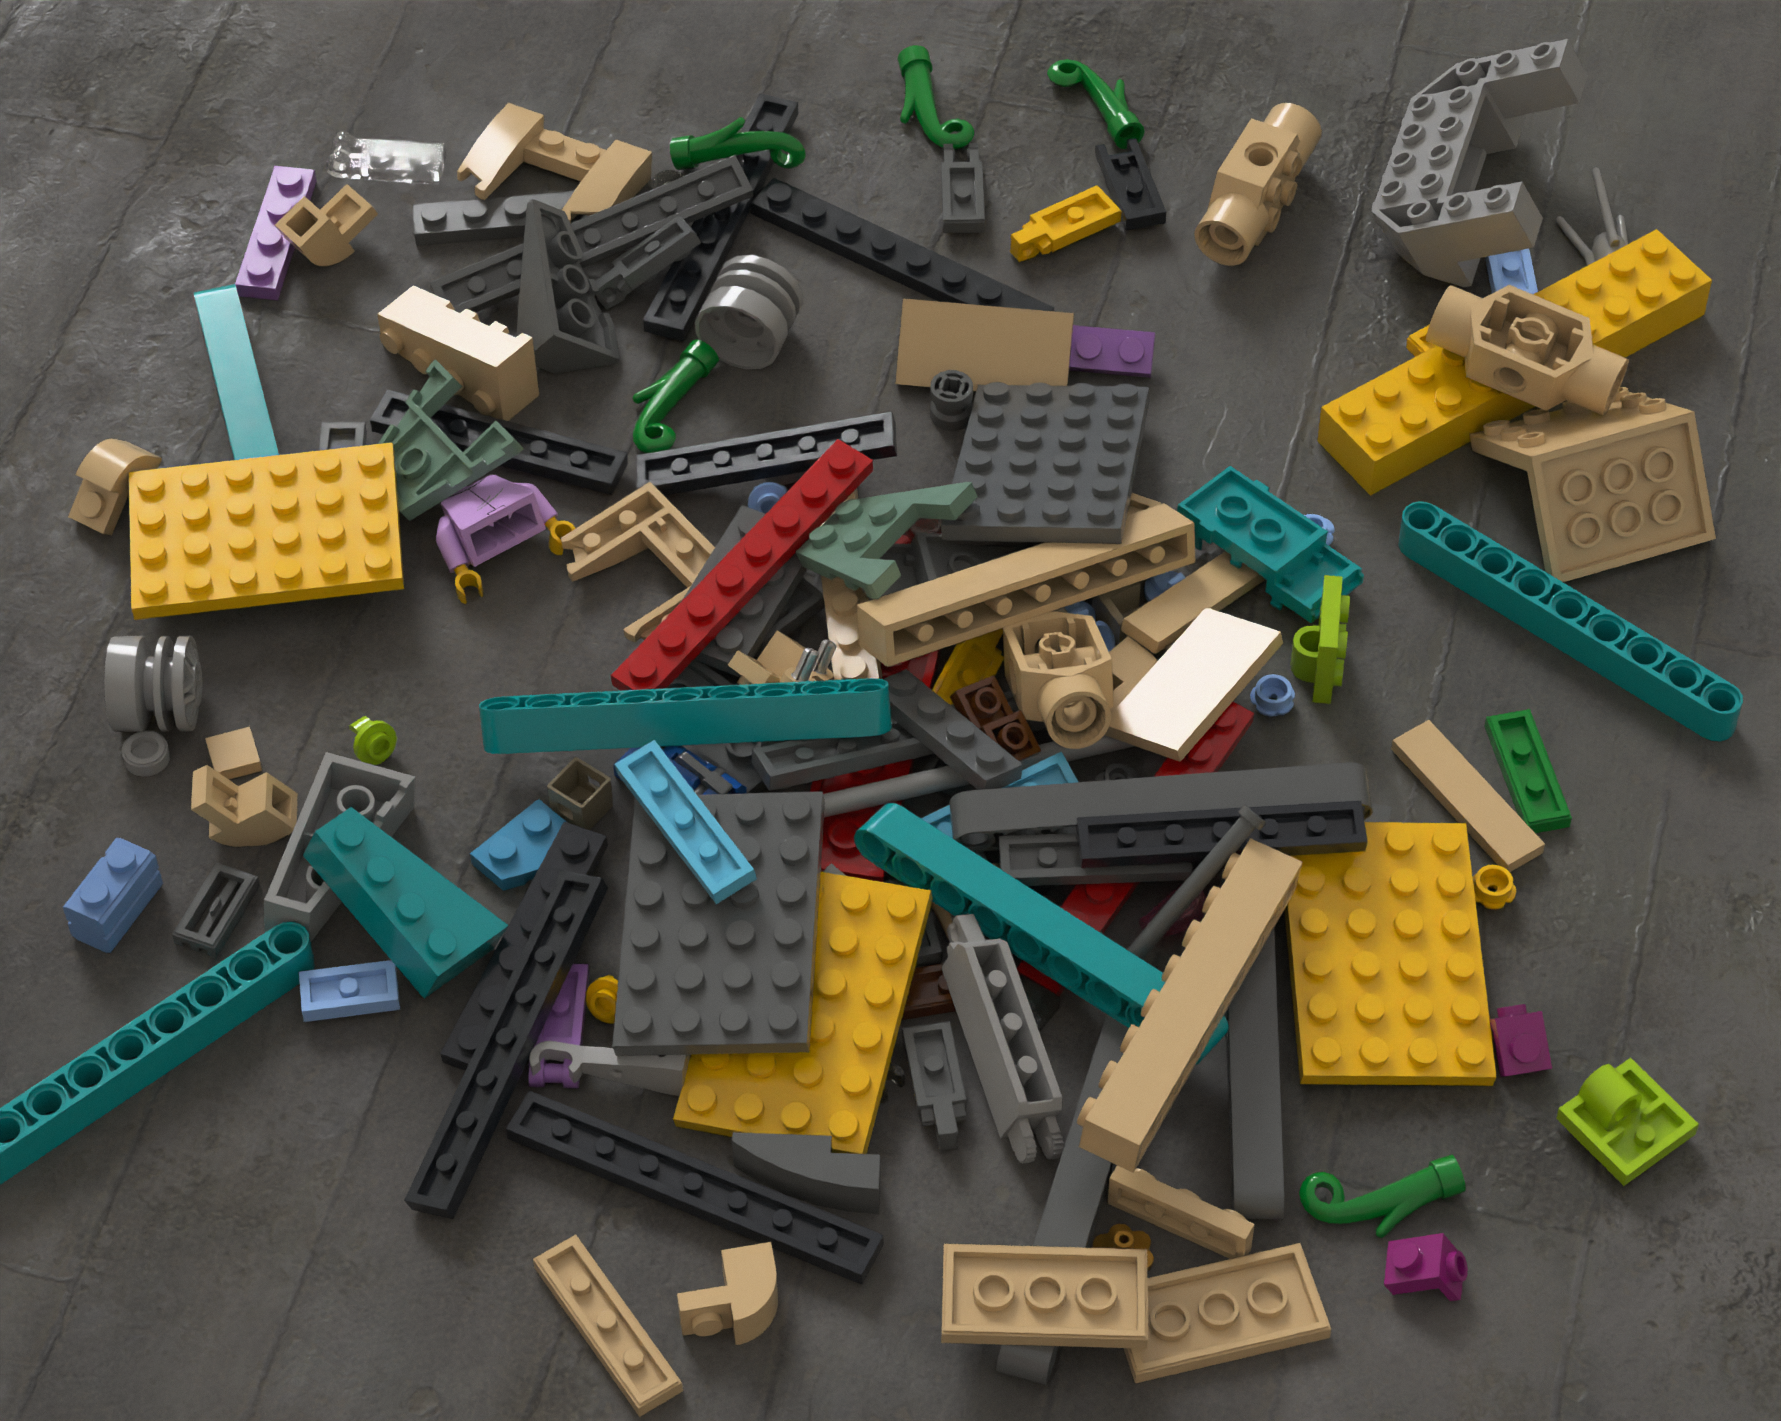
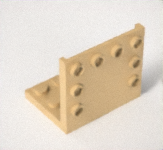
[1469,387,1716,582]

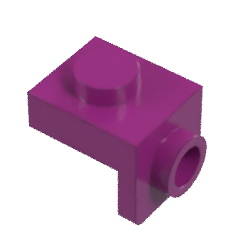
[1489,1004,1552,1077]
[1384,1233,1468,1301]

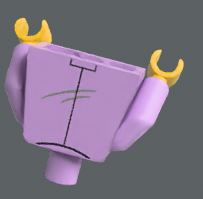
[436,475,576,604]

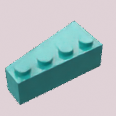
[303,807,509,999]

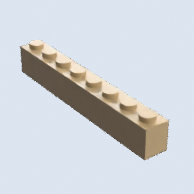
[857,503,1195,667]
[1077,838,1303,1173]

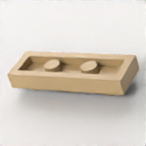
[1108,1165,1254,1259]

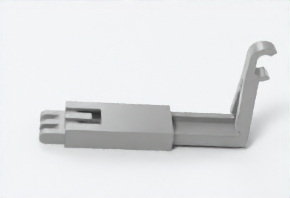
[529,1041,691,1096]

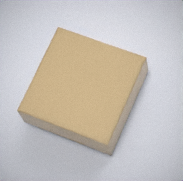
[205,727,262,779]

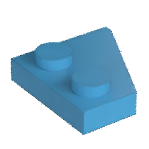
[470,799,568,891]

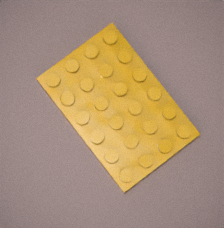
[129,442,404,620]
[1284,822,1496,1086]
[673,872,933,1154]

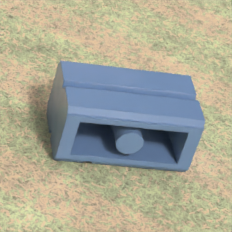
[63,838,163,953]

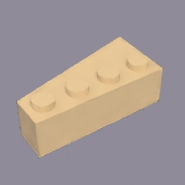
[377,285,539,421]

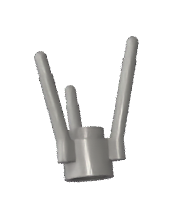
[1556,167,1628,266]

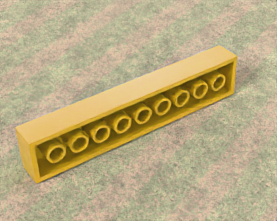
[1317,229,1712,496]

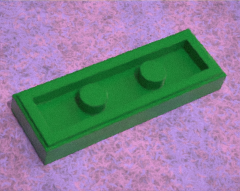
[1484,709,1572,833]

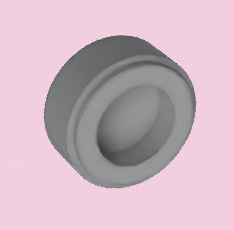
[122,730,170,777]

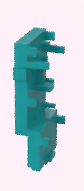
[1177,466,1364,623]

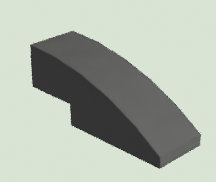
[732,1132,881,1214]

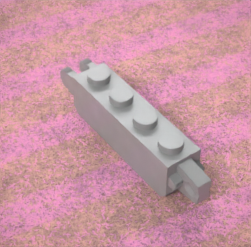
[941,914,1064,1164]

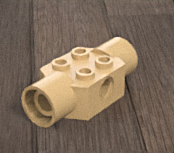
[1194,103,1322,266]
[1426,285,1629,416]
[1003,607,1113,749]

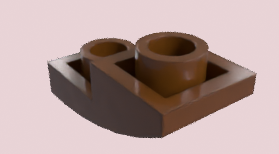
[950,675,1041,762]

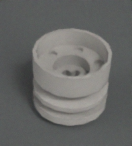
[695,255,803,370]
[104,636,203,732]

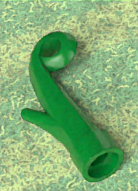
[897,45,974,150]
[1047,59,1145,149]
[670,117,806,170]
[632,339,719,454]
[1299,1154,1466,1238]

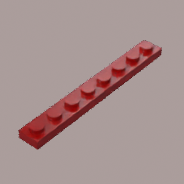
[611,439,873,691]
[1017,702,1254,1001]

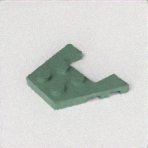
[378,359,524,521]
[796,482,978,599]

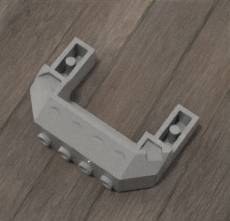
[1371,39,1588,287]

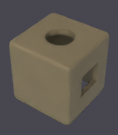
[547,757,614,830]

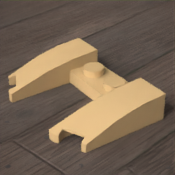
[457,103,652,224]
[561,482,715,642]

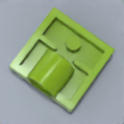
[1290,575,1350,704]
[1556,1057,1699,1186]

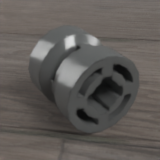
[930,370,973,431]

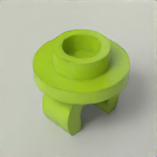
[349,716,397,765]

